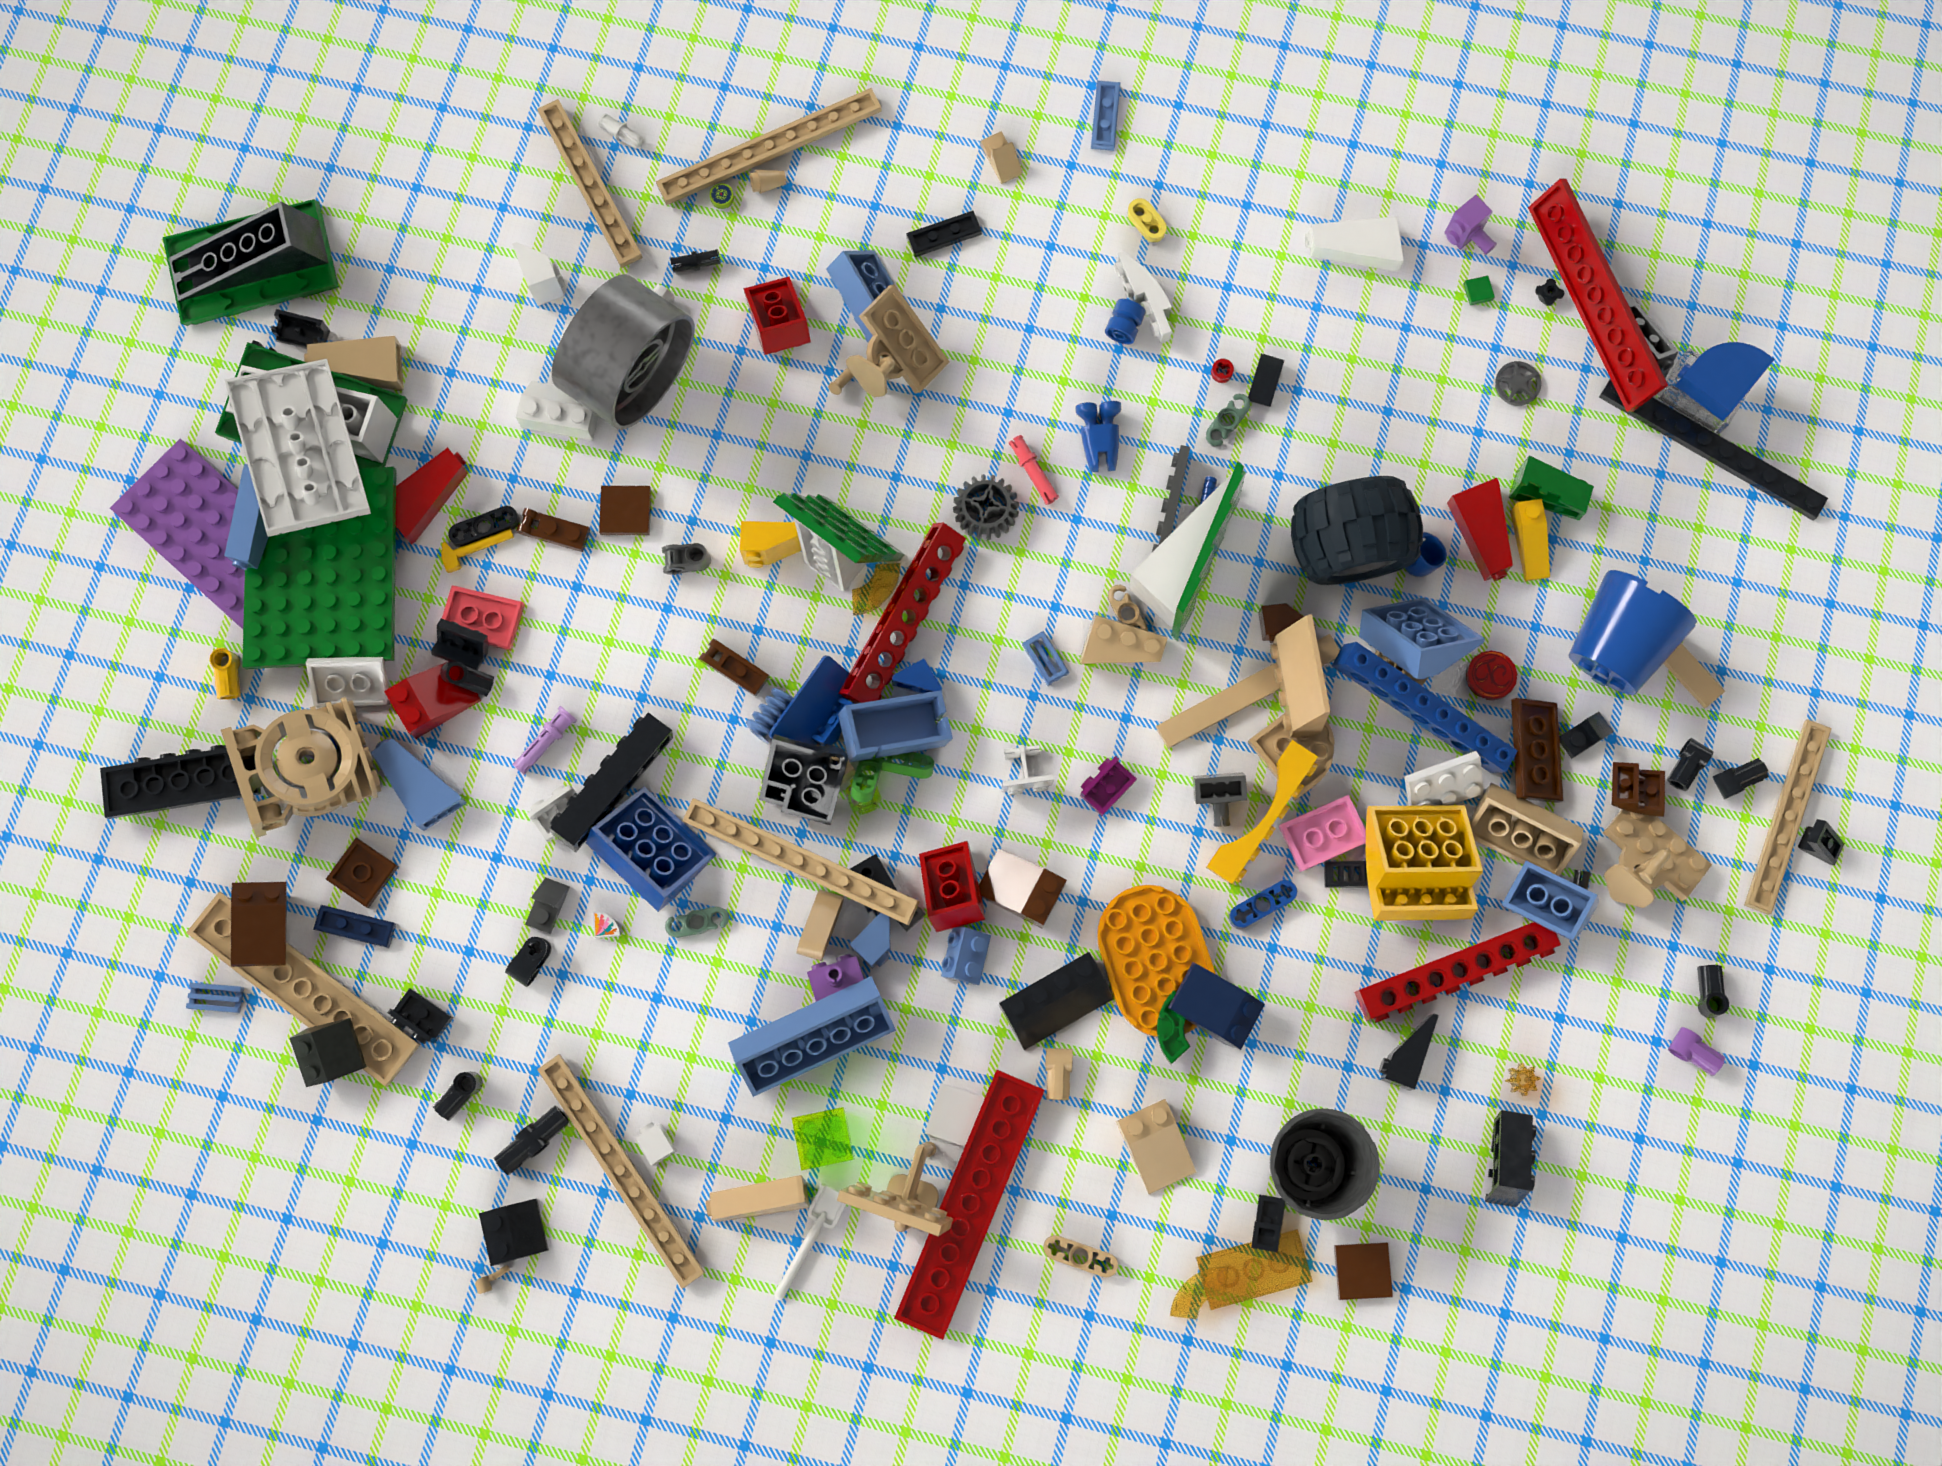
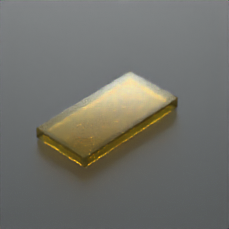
[1195,1229,1313,1310]

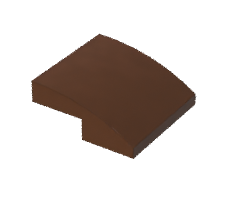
[1611,762,1665,817]

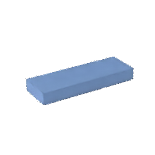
[1091,80,1121,151]

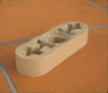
[1043,1235,1118,1277]

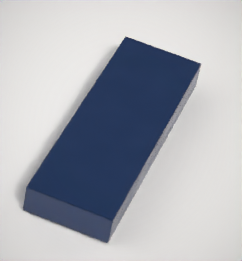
[313,905,396,948]

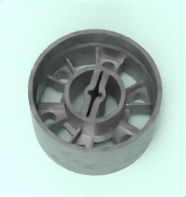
[552,274,695,430]

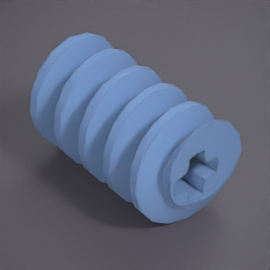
[746,688,793,744]

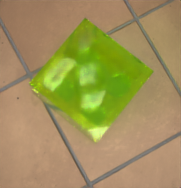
[792,1107,855,1171]

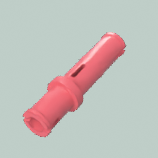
[1009,435,1059,505]

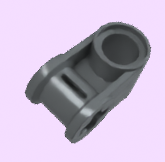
[662,543,711,575]

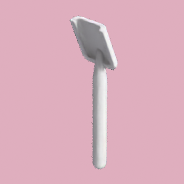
[774,1184,846,1300]

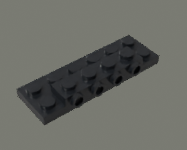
[100,745,261,819]

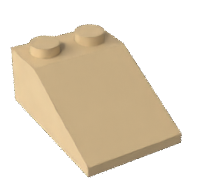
[1115,1099,1196,1194]

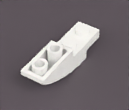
[1114,252,1172,343]

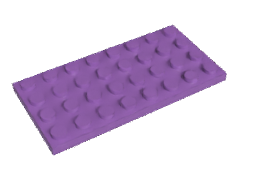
[110,438,245,629]

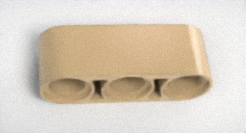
[796,889,844,961]

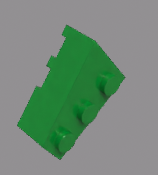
[1509,455,1594,520]

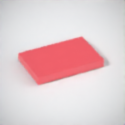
[442,585,525,651]

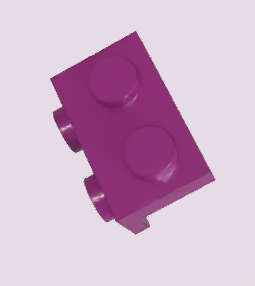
[1080,756,1137,816]

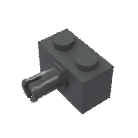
[1193,772,1247,827]

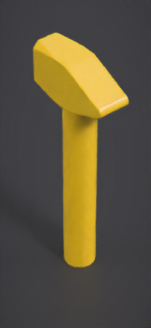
[441,528,514,573]

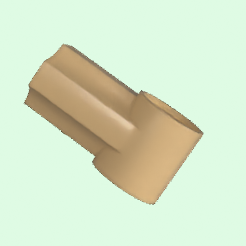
[1045,1048,1073,1100]

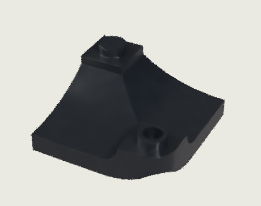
[759,734,848,825]

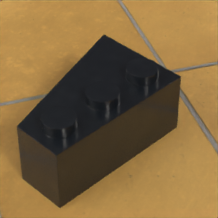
[1485,1110,1536,1207]

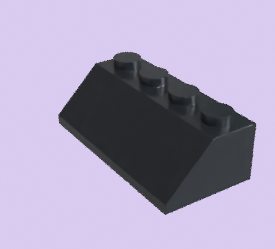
[999,952,1113,1050]

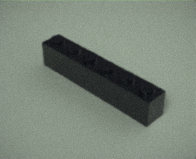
[550,712,673,852]

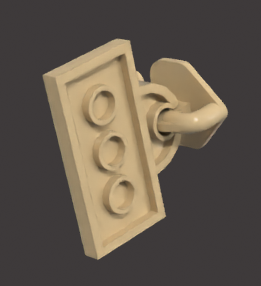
[828,284,950,397]
[1603,809,1712,908]
[837,1141,953,1236]

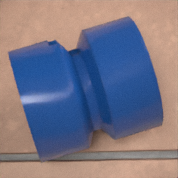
[1105,299,1146,345]

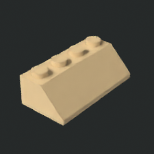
[1470,783,1584,876]

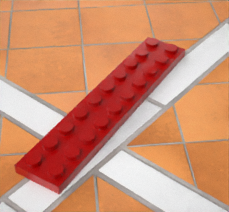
[1528,178,1668,412]
[894,1070,1045,1340]

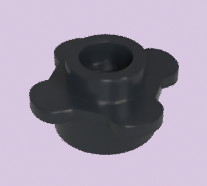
[1535,278,1564,306]

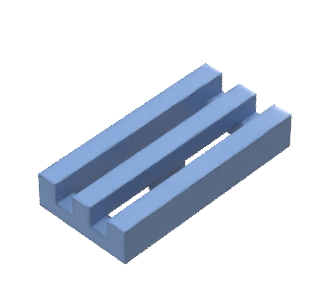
[1022,631,1069,686]
[186,982,244,1013]

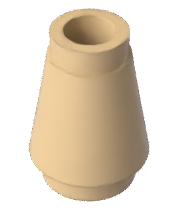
[750,170,786,194]

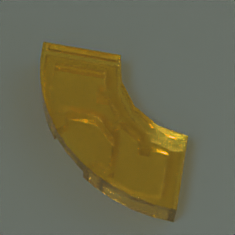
[852,563,900,616]
[1170,1267,1228,1319]

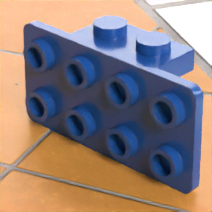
[769,655,854,746]

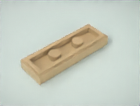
[1663,643,1725,709]

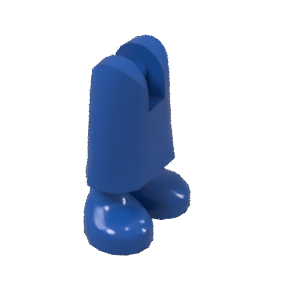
[1075,401,1122,472]

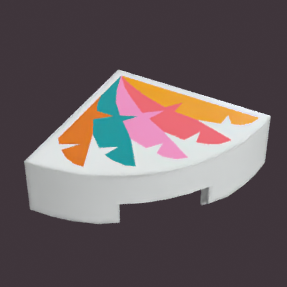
[593,912,621,938]

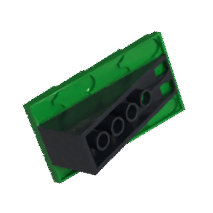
[162,199,339,326]

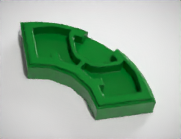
[1157,991,1191,1065]

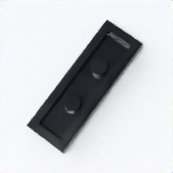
[906,211,982,257]

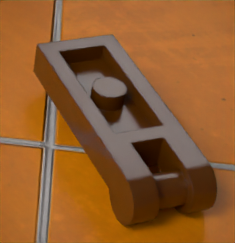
[516,508,591,552]
[698,639,770,697]

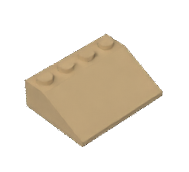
[1270,614,1331,738]

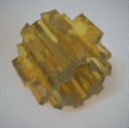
[1505,1063,1540,1096]

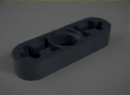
[448,506,520,548]

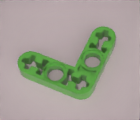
[851,752,934,802]

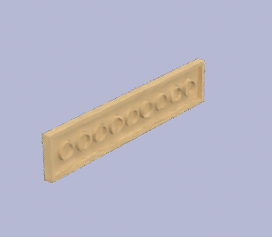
[186,892,421,1087]

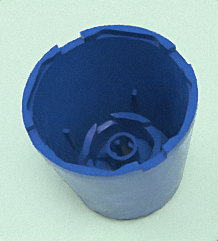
[1568,570,1697,695]

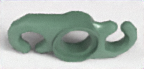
[1206,393,1250,446]
[665,907,729,938]

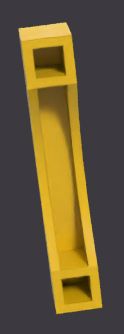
[1206,740,1318,885]

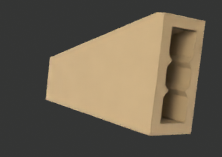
[304,336,403,391]
[706,1175,810,1222]

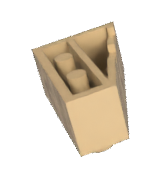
[1079,614,1168,664]

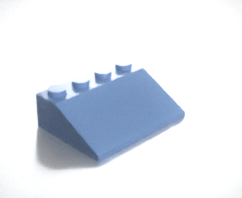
[1359,598,1485,679]

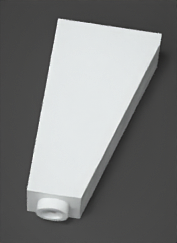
[1305,216,1404,271]

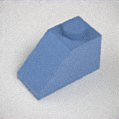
[849,913,891,969]

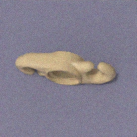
[1108,585,1148,631]

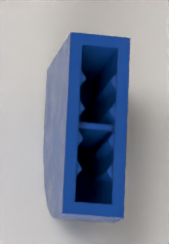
[1675,342,1775,421]

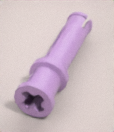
[512,706,577,775]

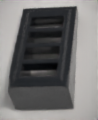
[1324,861,1368,888]

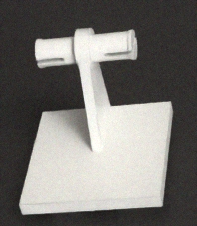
[1001,745,1054,795]

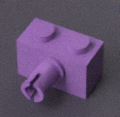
[1444,195,1497,255]
[807,954,864,1001]

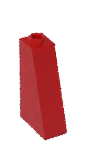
[396,447,468,545]
[1447,478,1513,581]

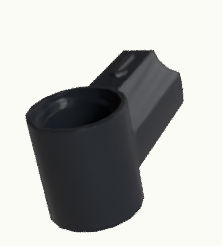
[440,662,494,697]
[1667,738,1714,791]
[1712,758,1769,799]
[1697,965,1729,1018]
[432,1071,483,1121]

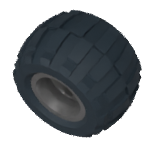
[1291,476,1423,585]

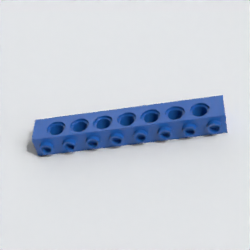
[1332,642,1517,773]

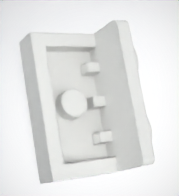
[527,785,576,842]

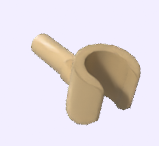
[475,1265,510,1294]

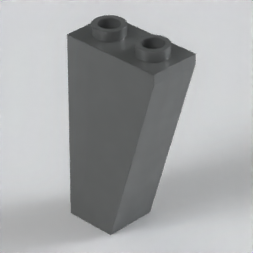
[1623,291,1678,380]

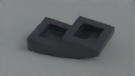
[1248,353,1284,407]
[1251,1194,1286,1252]

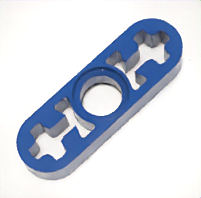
[1229,880,1297,929]

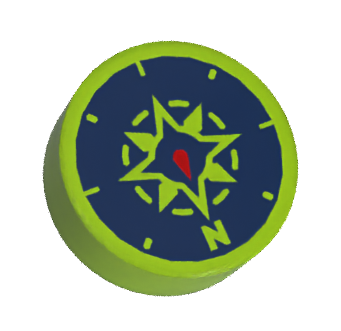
[710,183,734,209]

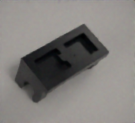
[271,309,330,349]

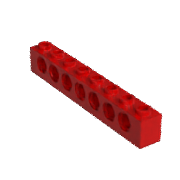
[839,522,967,704]
[1354,922,1561,1023]

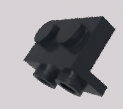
[431,618,488,670]
[387,988,454,1044]

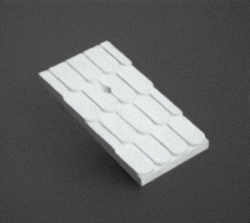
[225,359,371,537]

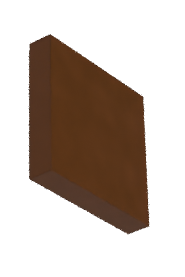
[599,486,651,535]
[326,837,399,908]
[1334,1242,1393,1300]

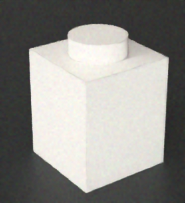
[635,1122,677,1165]

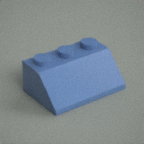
[1502,861,1599,942]

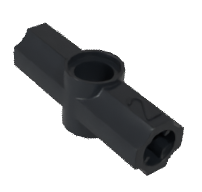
[494,1105,570,1175]

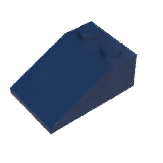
[1168,962,1265,1050]

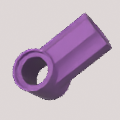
[1668,1027,1725,1076]

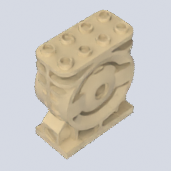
[221,697,381,838]

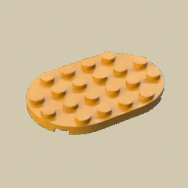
[1097,885,1215,1037]

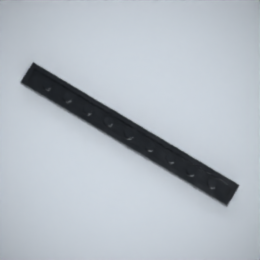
[1599,378,1828,521]

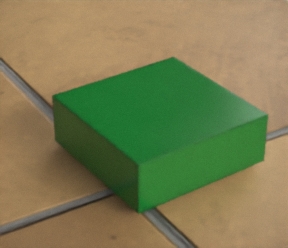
[1463,275,1495,305]

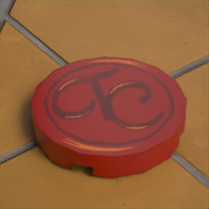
[1466,650,1518,701]

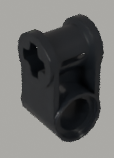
[505,937,551,987]

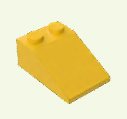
[740,521,802,568]

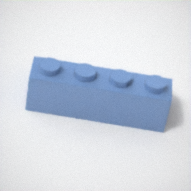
[826,250,894,342]

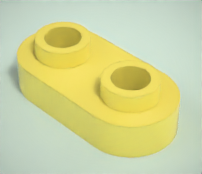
[1127,198,1167,242]

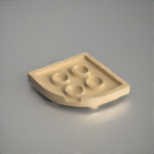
[1248,713,1335,801]

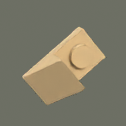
[980,131,1022,184]

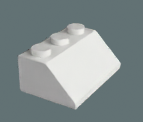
[516,381,598,441]

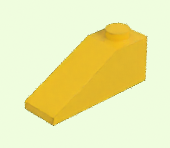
[1510,499,1550,581]

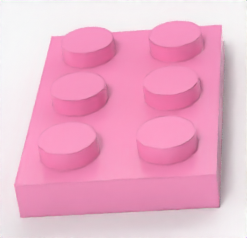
[1278,795,1366,872]

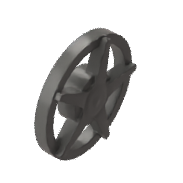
[1495,361,1541,406]

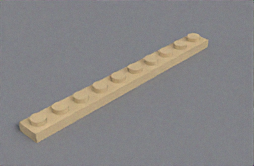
[656,88,882,205]
[683,798,920,925]
[537,1054,705,1289]

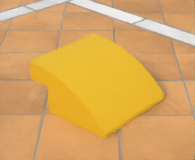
[1366,805,1483,921]

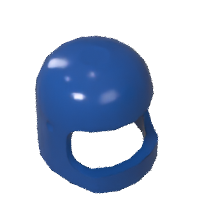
[1405,532,1447,577]

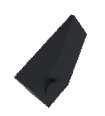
[1379,1014,1439,1091]

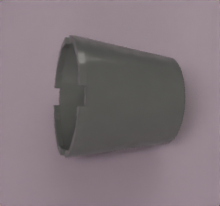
[1270,1108,1380,1220]

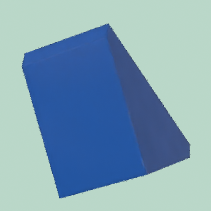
[892,658,942,693]

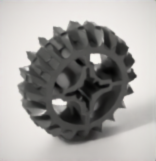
[953,474,1019,541]

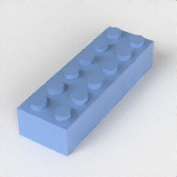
[728,976,896,1097]

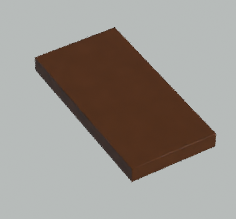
[1511,698,1563,803]

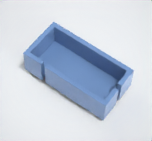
[838,691,953,763]

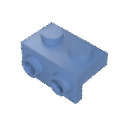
[941,927,991,985]

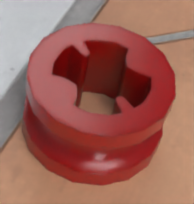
[1211,358,1234,383]

